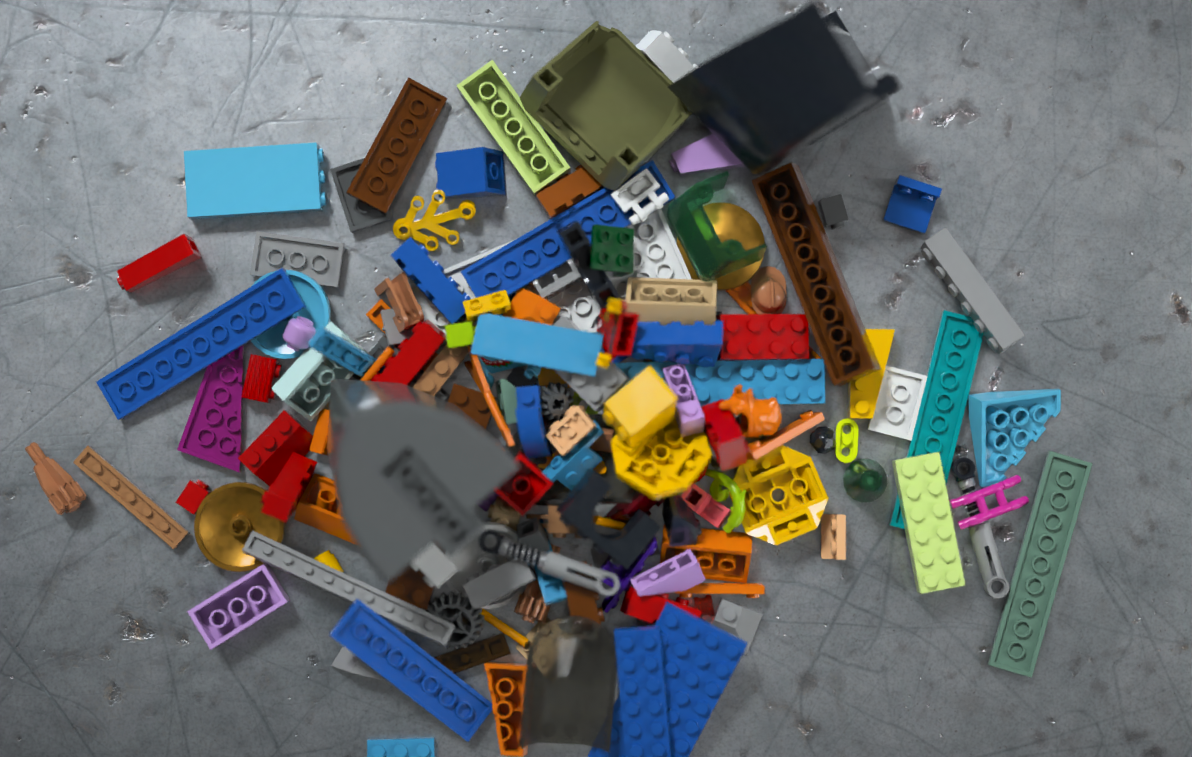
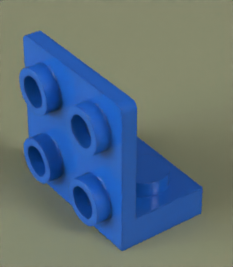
[883,175,942,233]

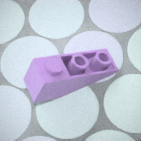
[662,364,704,437]

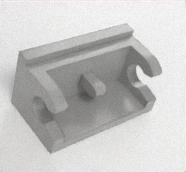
[532,258,582,300]

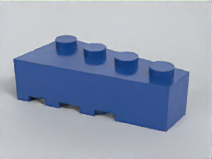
[391,237,471,324]
[626,321,723,367]

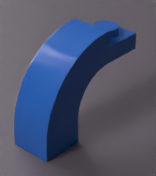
[516,385,552,459]

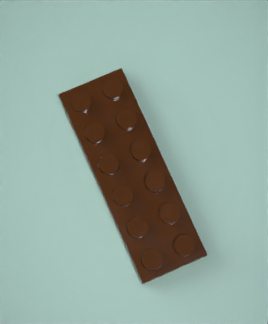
[346,77,447,215]

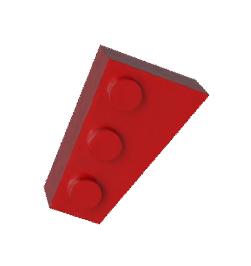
[700,399,749,471]
[260,452,318,522]
[620,586,702,623]

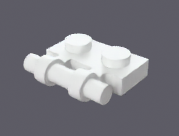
[611,168,669,226]

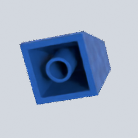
[435,147,506,199]

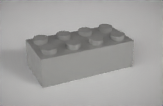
[553,316,630,411]

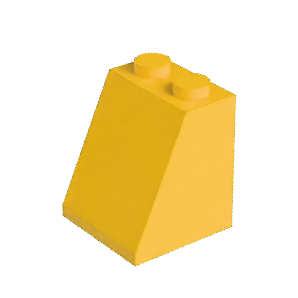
[603,366,678,447]

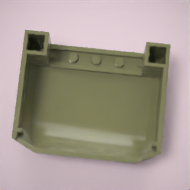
[519,21,692,191]

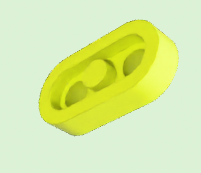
[834,418,858,463]

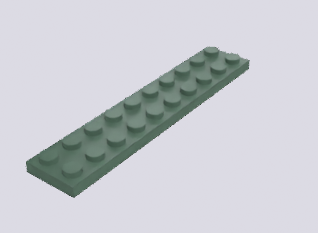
[987,451,1093,678]

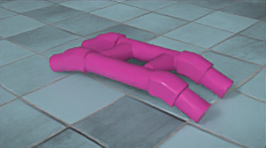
[950,475,1029,530]

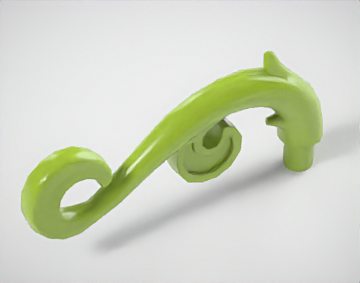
[705,469,746,533]

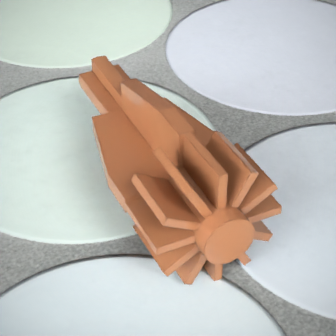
[25,442,87,515]
[513,544,561,624]

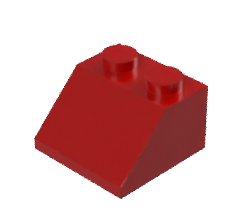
[494,450,553,516]

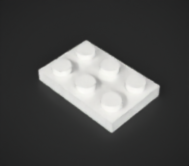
[867,366,927,441]

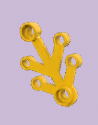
[393,190,476,251]

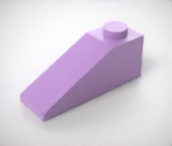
[630,549,706,596]

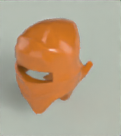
[719,384,782,438]

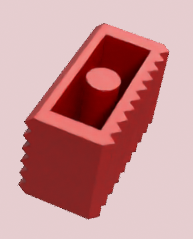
[241,354,282,403]

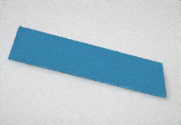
[471,313,603,377]

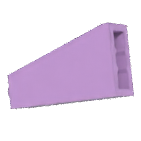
[669,134,745,176]

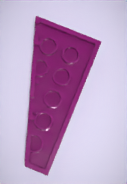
[177,345,244,472]

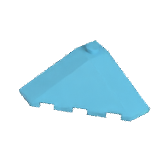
[969,389,1061,487]

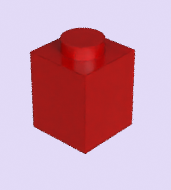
[175,479,212,515]

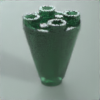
[843,459,887,502]

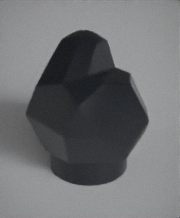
[810,427,836,454]

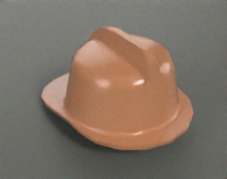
[751,266,787,314]

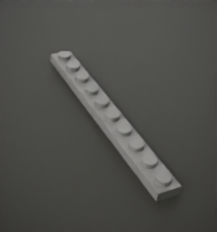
[242,531,455,647]

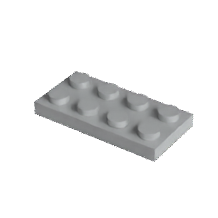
[250,231,345,288]

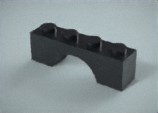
[556,220,621,310]

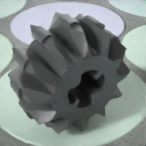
[540,382,573,420]

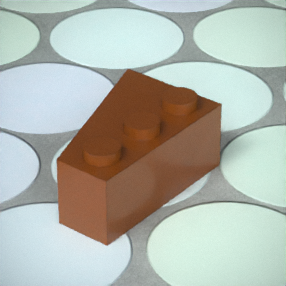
[536,164,605,219]

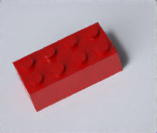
[716,314,809,361]

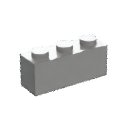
[463,557,537,609]

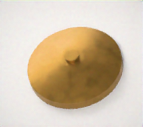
[676,202,765,291]
[194,482,285,572]

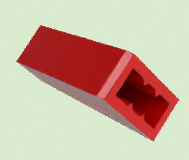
[117,233,202,293]

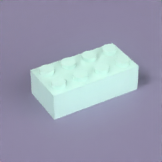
[271,322,367,421]

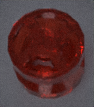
[693,594,715,618]

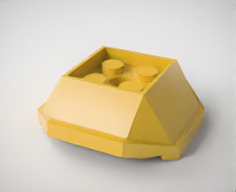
[611,416,712,500]
[729,445,828,545]

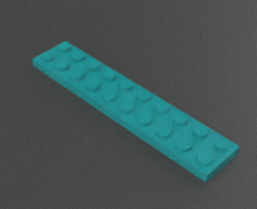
[889,310,984,529]

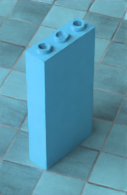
[184,142,326,220]

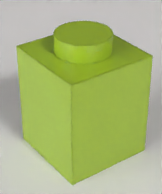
[445,321,476,349]

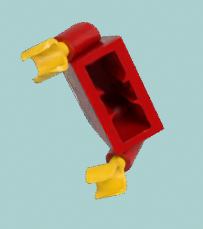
[595,299,639,369]

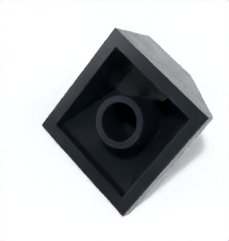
[662,493,701,547]

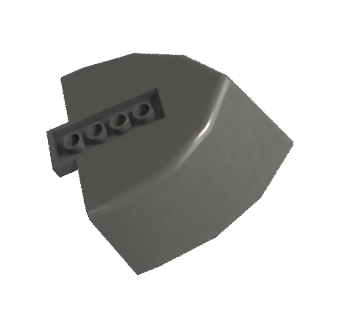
[327,379,520,583]

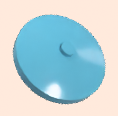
[251,270,331,359]

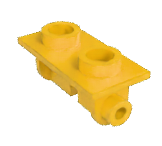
[463,290,511,322]

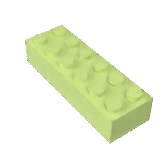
[456,60,571,196]
[892,452,965,594]

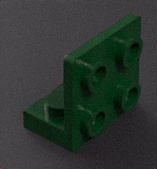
[591,224,634,277]

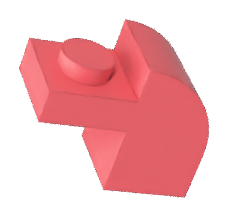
[681,483,731,529]

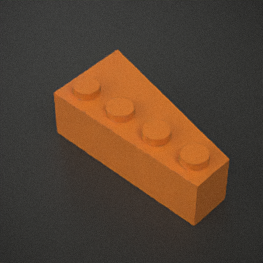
[484,662,533,757]

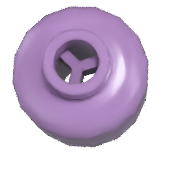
[283,316,316,351]

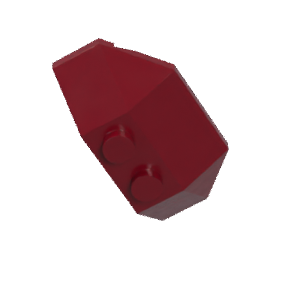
[604,488,664,523]

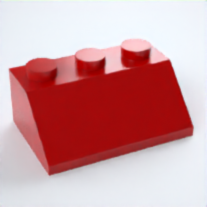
[238,410,313,486]

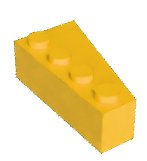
[847,329,895,419]

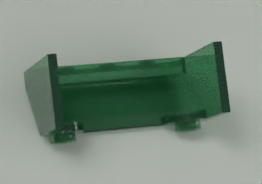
[667,171,767,281]

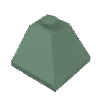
[495,379,517,425]

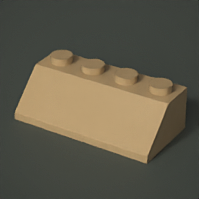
[626,277,717,325]

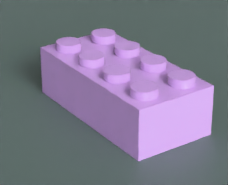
[187,563,291,650]

